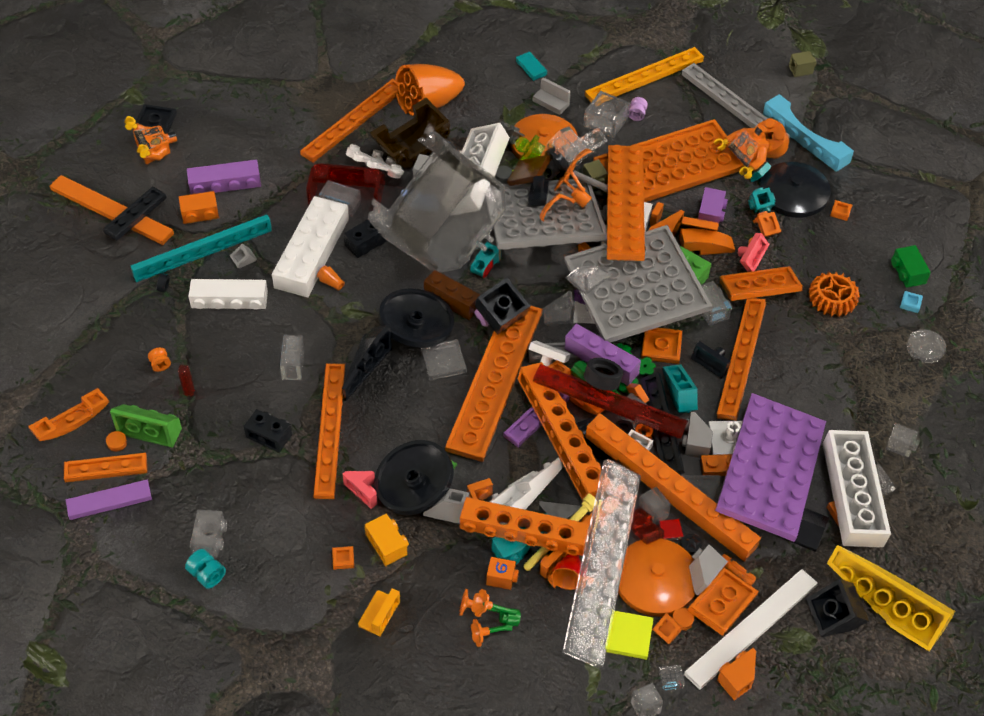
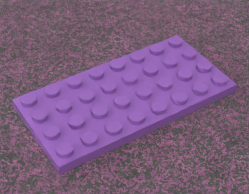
[715,393,826,542]

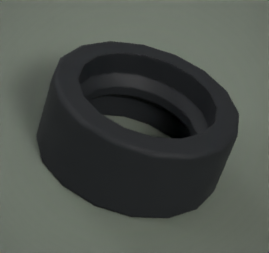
[584,358,623,391]

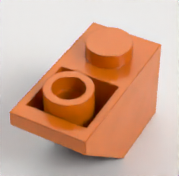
[717,648,756,700]

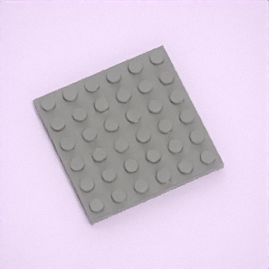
[486,179,607,250]
[564,225,712,343]

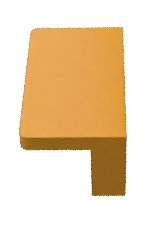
[358,588,400,636]

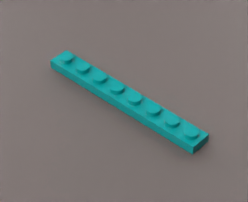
[131,215,272,282]

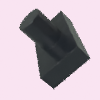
[528,176,549,206]
[691,341,731,379]

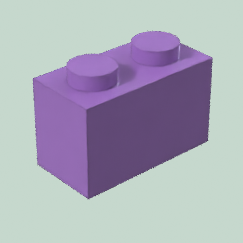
[698,187,728,224]

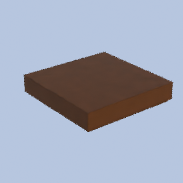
[507,155,551,186]

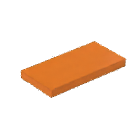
[720,266,802,301]

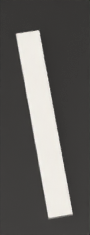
[684,569,818,690]

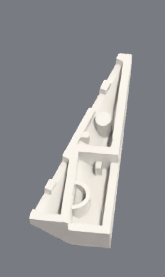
[489,457,564,525]

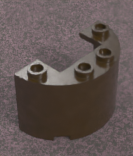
[370,98,450,168]

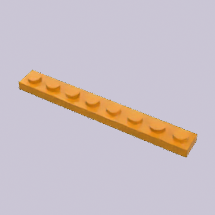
[585,47,704,106]

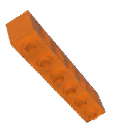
[460,497,589,556]

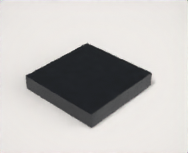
[135,104,177,134]

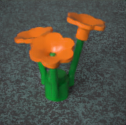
[459,589,521,647]

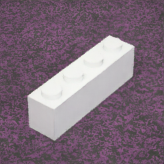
[188,279,268,309]

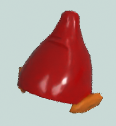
[547,554,591,590]

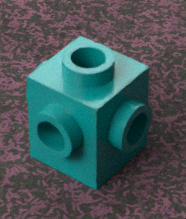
[748,188,775,214]

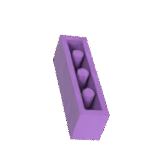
[187,160,261,194]
[565,323,641,386]

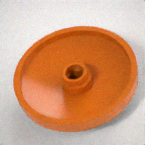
[510,114,578,161]
[614,538,696,617]

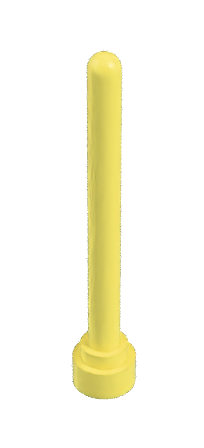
[523,494,600,571]

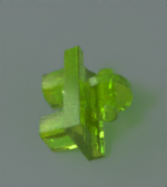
[515,135,546,160]

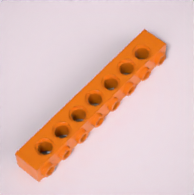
[518,362,610,501]

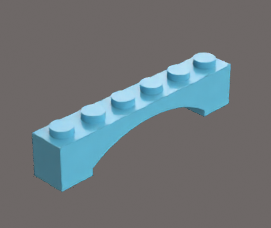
[763,94,854,172]

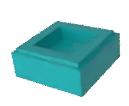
[750,162,771,182]

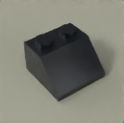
[806,578,869,637]

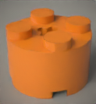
[755,118,789,159]

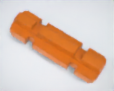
[722,554,756,586]

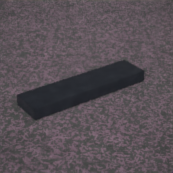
[103,186,167,241]

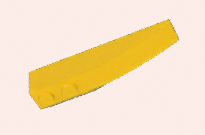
[827,545,956,651]

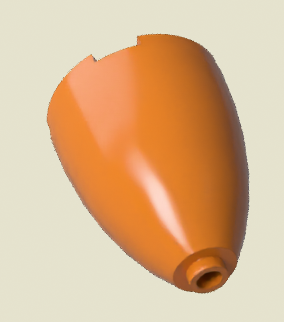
[395,64,465,116]

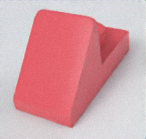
[343,471,377,509]

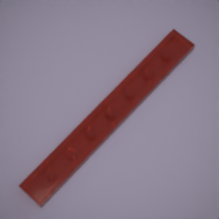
[533,364,688,439]

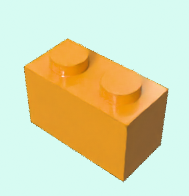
[365,513,409,566]

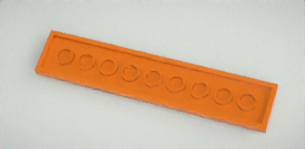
[607,145,645,261]
[445,306,543,462]

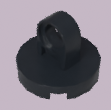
[542,147,571,181]

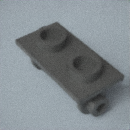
[491,120,525,144]

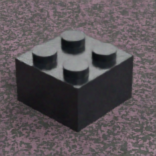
[474,278,530,335]

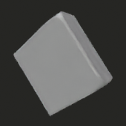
[230,244,257,268]

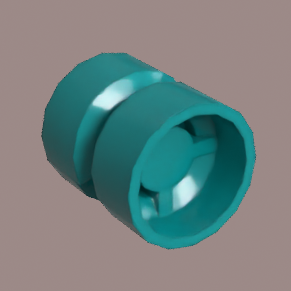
[185,549,226,589]

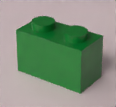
[891,245,931,288]

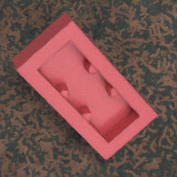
[738,233,769,272]

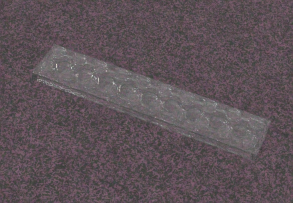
[563,459,641,668]

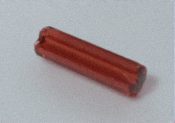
[178,365,195,396]

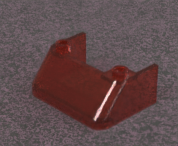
[306,163,385,214]

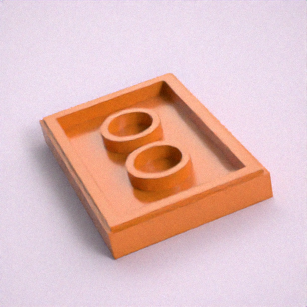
[687,567,759,636]

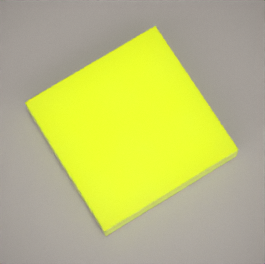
[604,610,653,660]

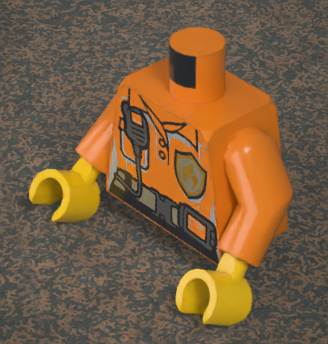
[124,116,177,164]
[714,125,769,179]

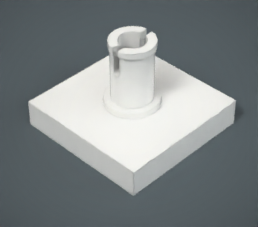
[708,421,742,455]

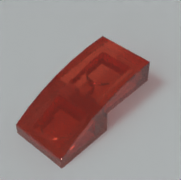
[623,508,664,544]

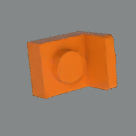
[753,211,781,237]
[467,478,493,500]

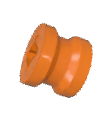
[148,347,171,372]

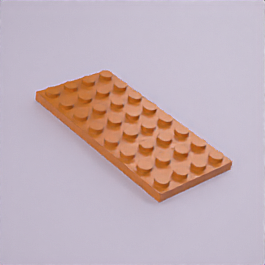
[593,119,745,202]

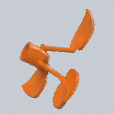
[540,148,592,222]

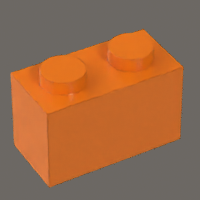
[179,191,219,224]

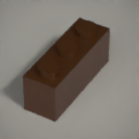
[424,270,480,320]

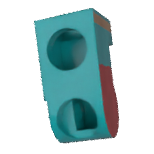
[470,242,501,278]

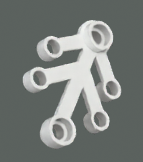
[346,144,404,178]

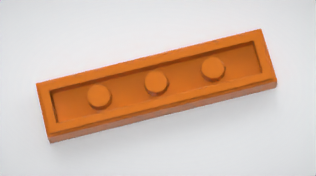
[64,453,147,483]

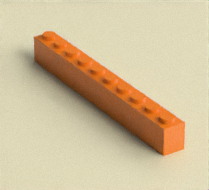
[585,413,761,562]

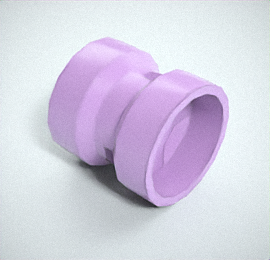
[628,97,648,121]

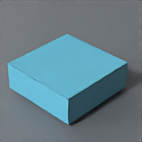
[900,291,923,313]

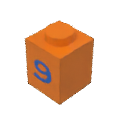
[486,557,519,590]

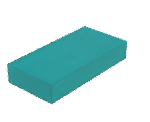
[516,52,547,81]

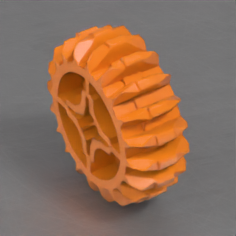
[808,271,860,317]

